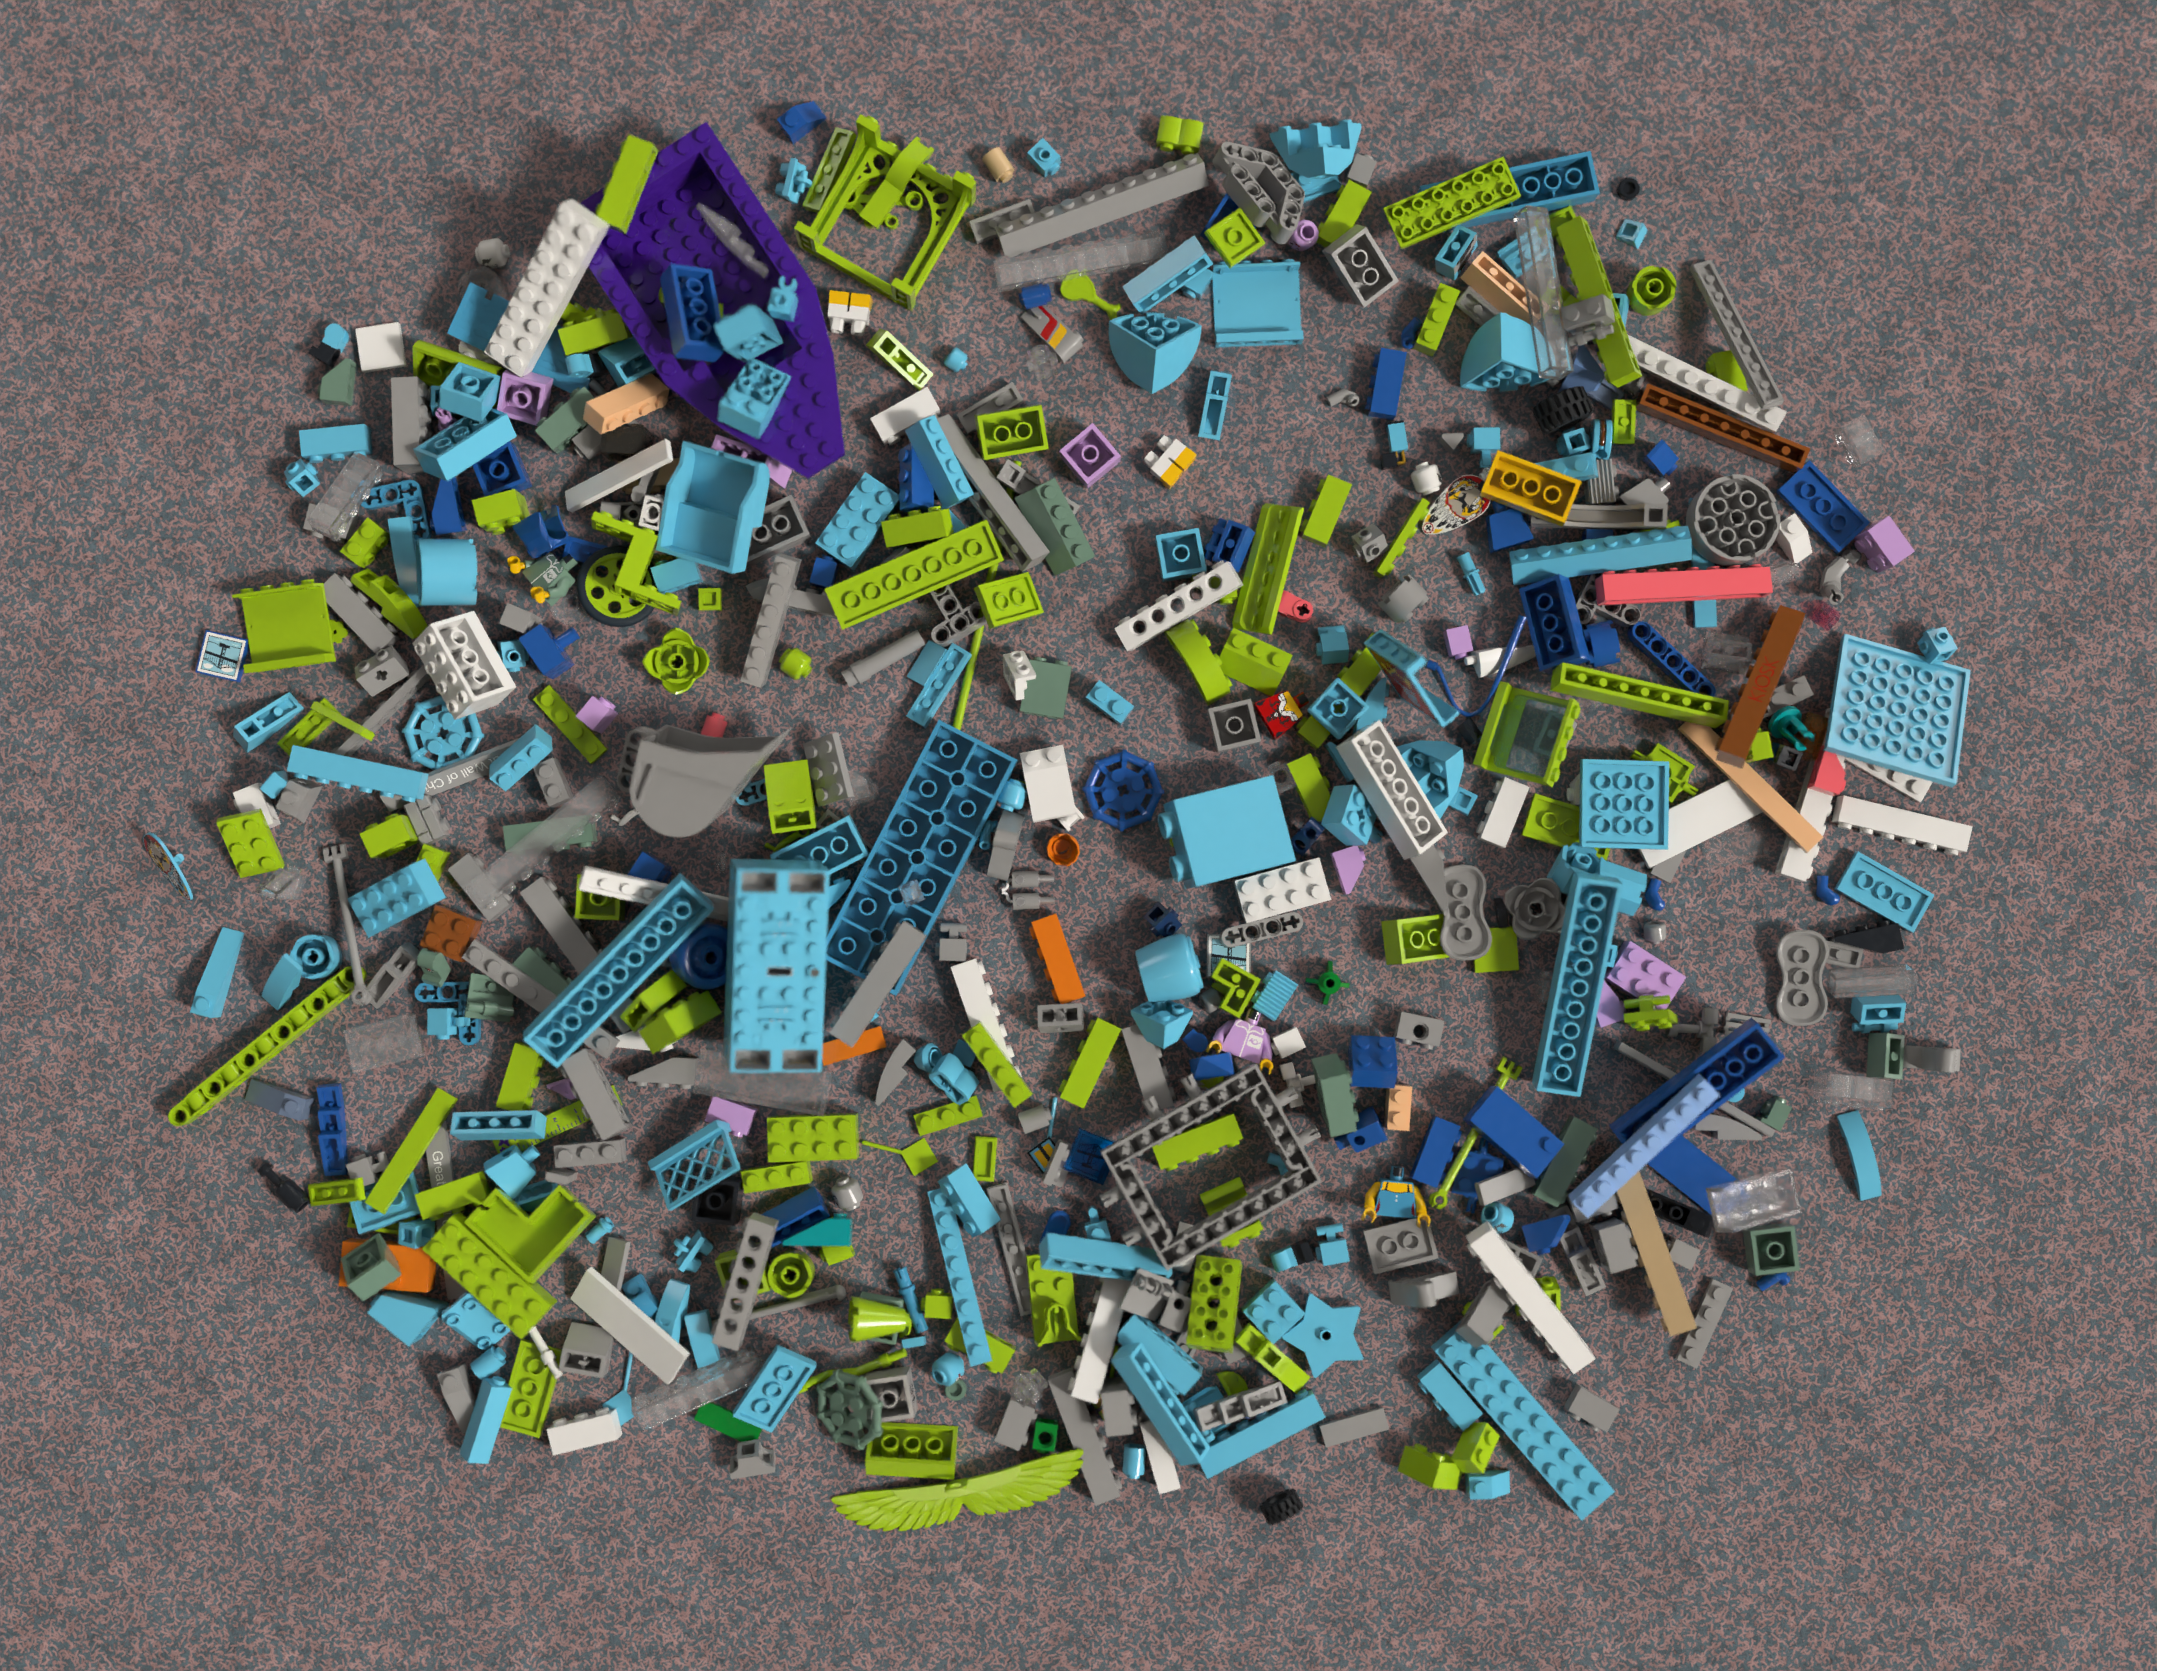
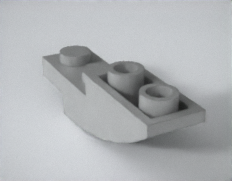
[1727,675,1814,721]

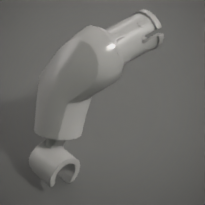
[1820,549,1860,605]

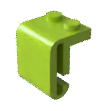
[1199,1177,1263,1248]

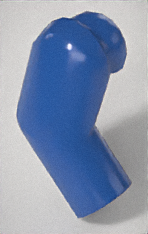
[1401,316,1423,349]

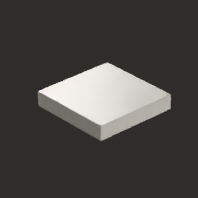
[355,322,406,373]

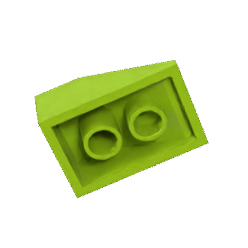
[1381,914,1449,965]

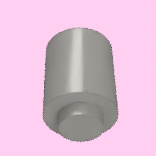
[1018,1104,1053,1134]

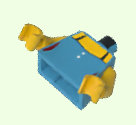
[1361,1166,1431,1228]

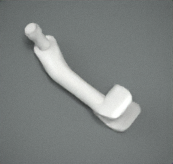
[611,808,638,826]

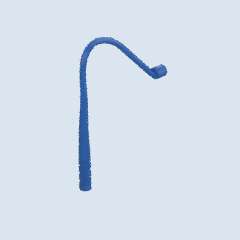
[1426,615,1527,717]

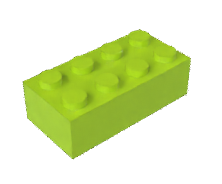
[767,1113,859,1162]

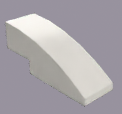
[1140,1420,1181,1494]

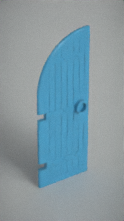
[447,282,590,393]

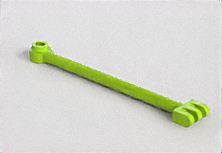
[1428,1056,1523,1209]

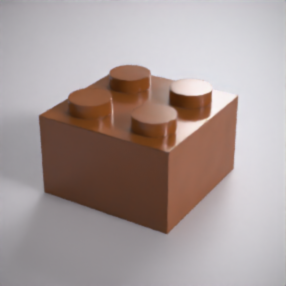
[419,905,483,962]

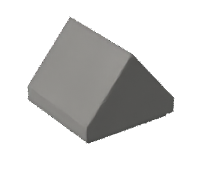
[1439,433,1464,454]

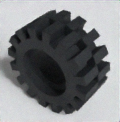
[1260,1489,1303,1525]

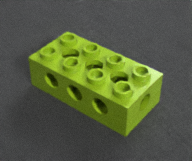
[1186,1255,1242,1353]

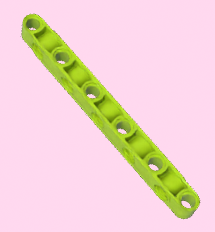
[168,966,367,1126]

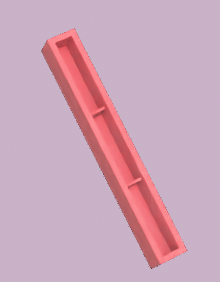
[1595,564,1773,606]

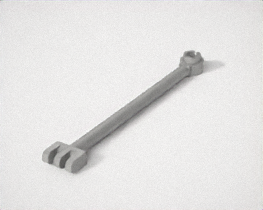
[323,843,372,1006]

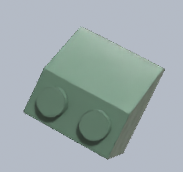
[341,1233,402,1301]

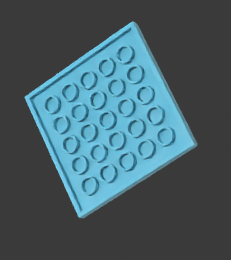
[1824,634,1971,788]

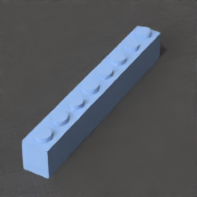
[1568,1074,1720,1218]

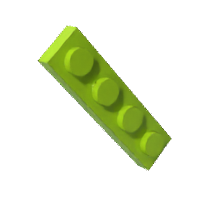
[802,127,857,213]
[1372,498,1430,578]
[533,685,608,764]

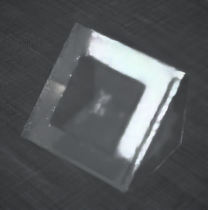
[899,879,925,907]

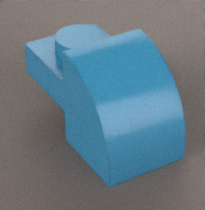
[622,1274,660,1321]

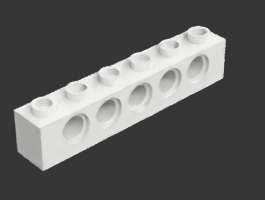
[1114,560,1243,651]

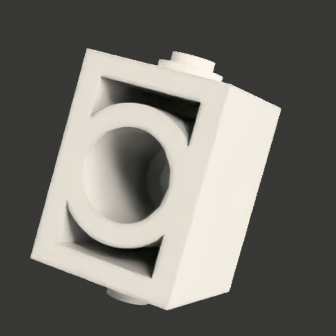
[639,494,664,531]

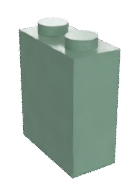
[1020,657,1072,720]

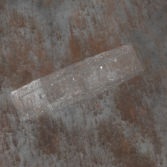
[697,203,769,279]

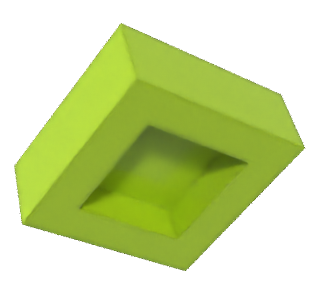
[698,588,722,611]

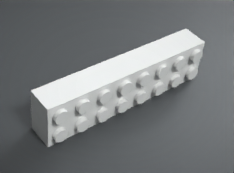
[484,199,610,378]

